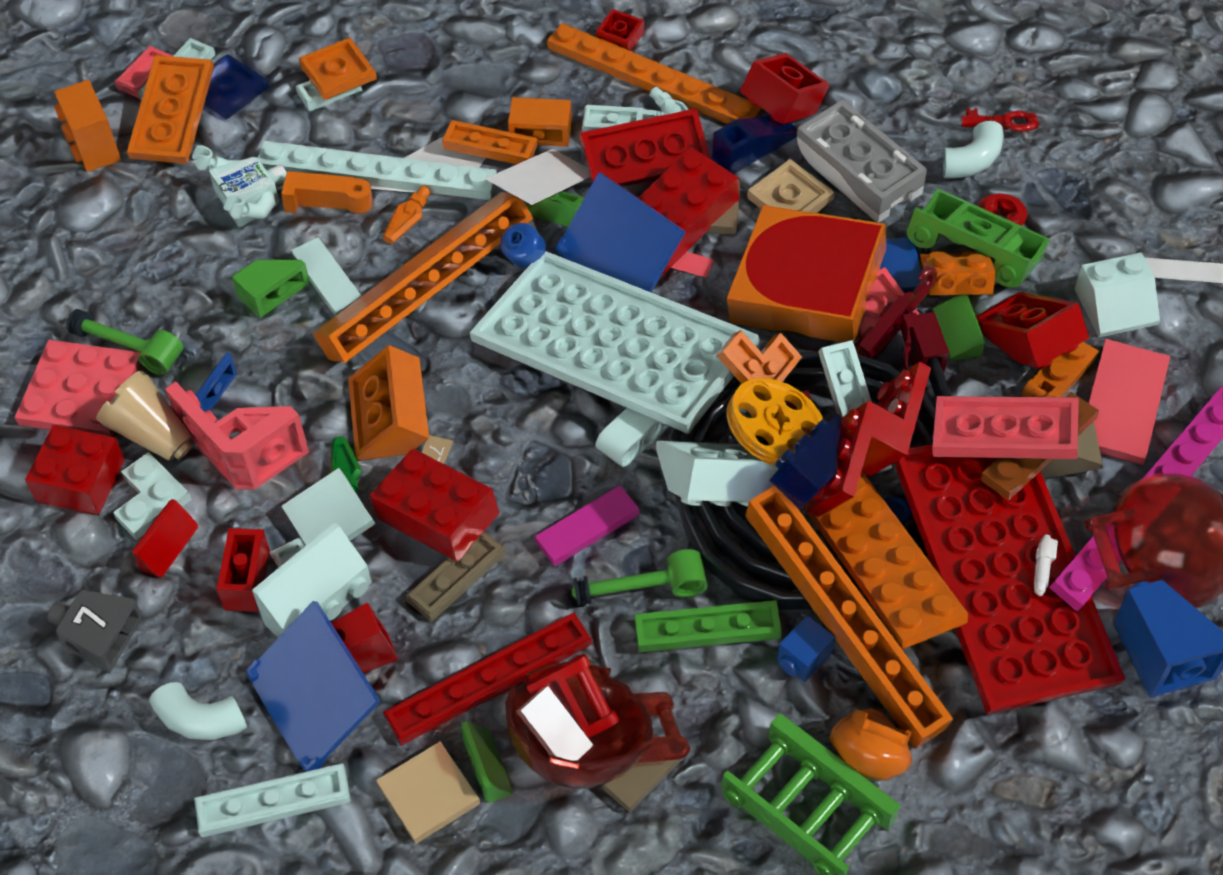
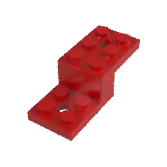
[807,362,931,518]

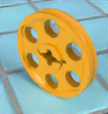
[727,378,827,469]

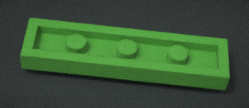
[634,600,782,653]

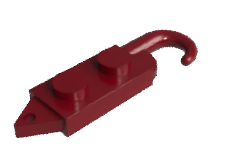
[857,266,937,360]

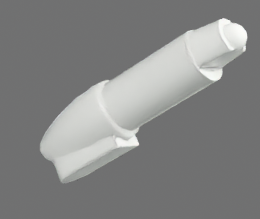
[1034,535,1058,596]

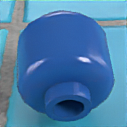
[500,223,546,268]

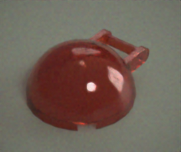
[1084,473,1223,609]
[505,662,690,789]

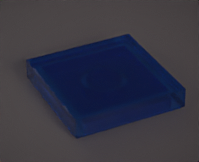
[204,54,269,120]

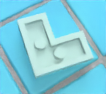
[113,452,192,540]

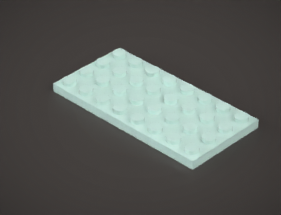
[469,251,759,434]

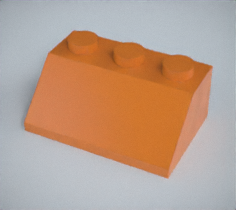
[348,345,429,461]

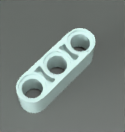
[595,408,669,467]

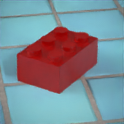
[369,448,500,562]

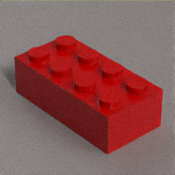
[638,147,739,279]

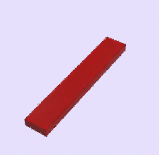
[383,612,592,746]

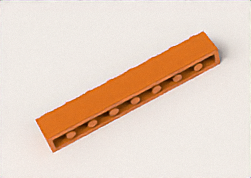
[312,192,533,363]
[746,483,953,750]

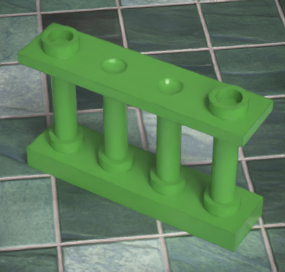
[721,713,901,875]

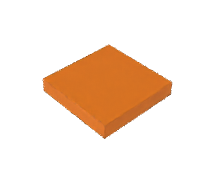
[298,37,377,100]

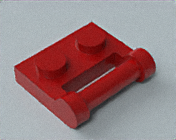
[526,654,620,738]

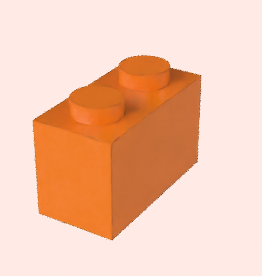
[508,97,572,147]

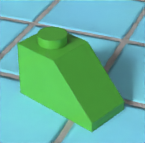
[232,259,310,318]

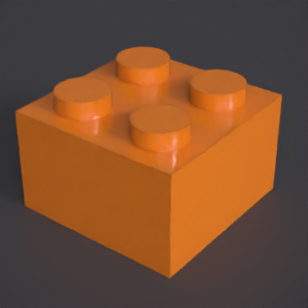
[53,79,121,172]

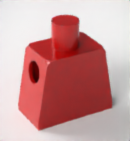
[332,603,398,673]

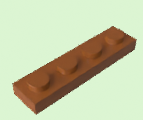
[981,392,1099,501]

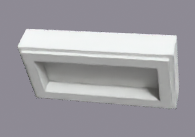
[516,686,593,770]

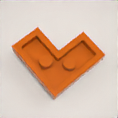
[716,330,802,401]

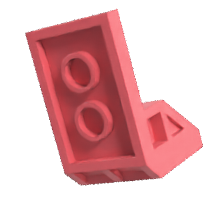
[165,382,309,490]

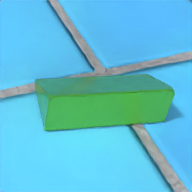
[523,191,584,227]
[932,295,985,361]
[461,721,513,803]

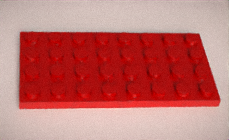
[894,444,1126,714]

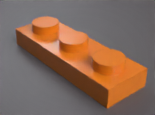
[442,120,537,165]

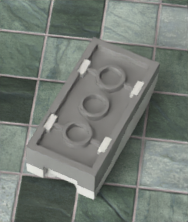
[797,100,927,223]

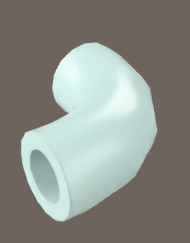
[943,121,1004,178]
[149,682,247,740]

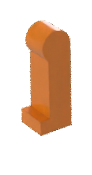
[281,171,373,214]

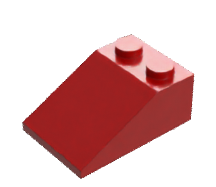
[976,291,1089,369]

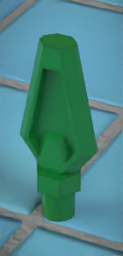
[329,436,362,492]

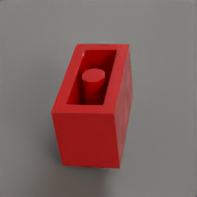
[216,528,270,612]

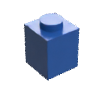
[777,615,835,682]

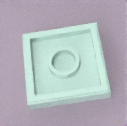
[282,468,376,545]

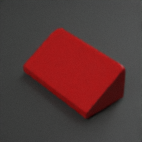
[132,499,198,578]

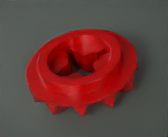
[978,193,1027,226]

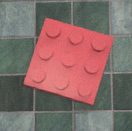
[15,339,142,437]

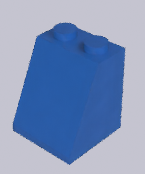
[1113,580,1223,698]

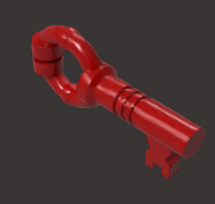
[961,108,1039,133]

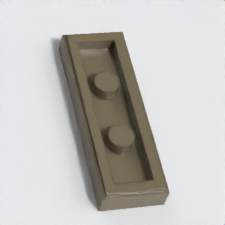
[406,531,506,622]

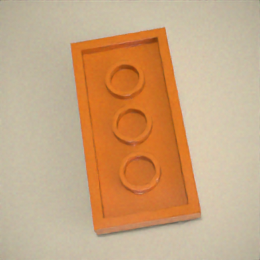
[127,55,214,164]

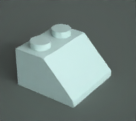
[1074,252,1160,338]

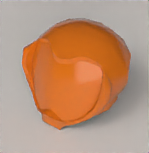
[829,708,912,781]

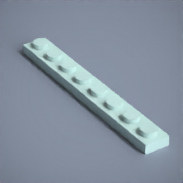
[258,141,497,200]

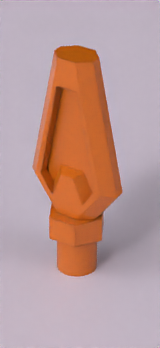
[382,186,431,244]

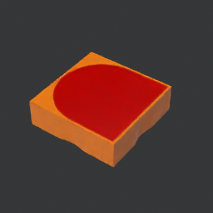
[727,205,886,344]

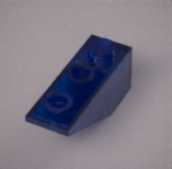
[712,116,797,174]
[769,414,842,510]

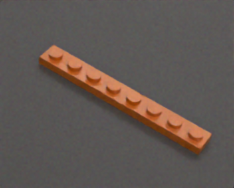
[547,23,763,133]

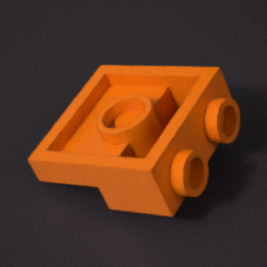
[920,251,996,295]

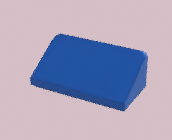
[195,352,237,412]

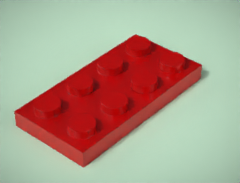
[580,108,711,187]

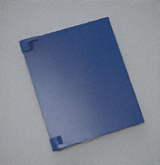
[554,172,686,292]
[245,601,381,772]

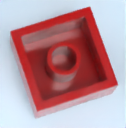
[740,53,830,124]
[25,425,125,515]

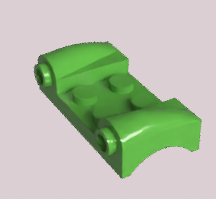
[907,189,1050,288]

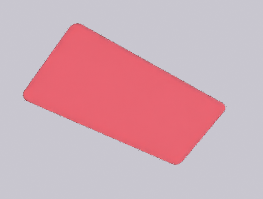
[671,252,714,278]

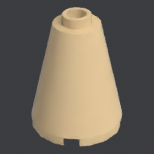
[96,371,193,461]

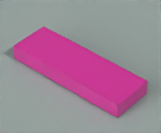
[535,485,640,567]

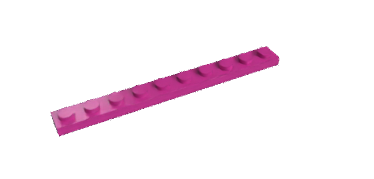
[1049,385,1223,611]

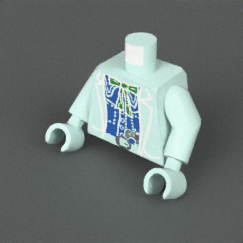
[192,145,286,228]

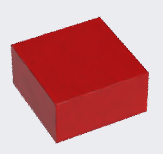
[596,9,644,51]

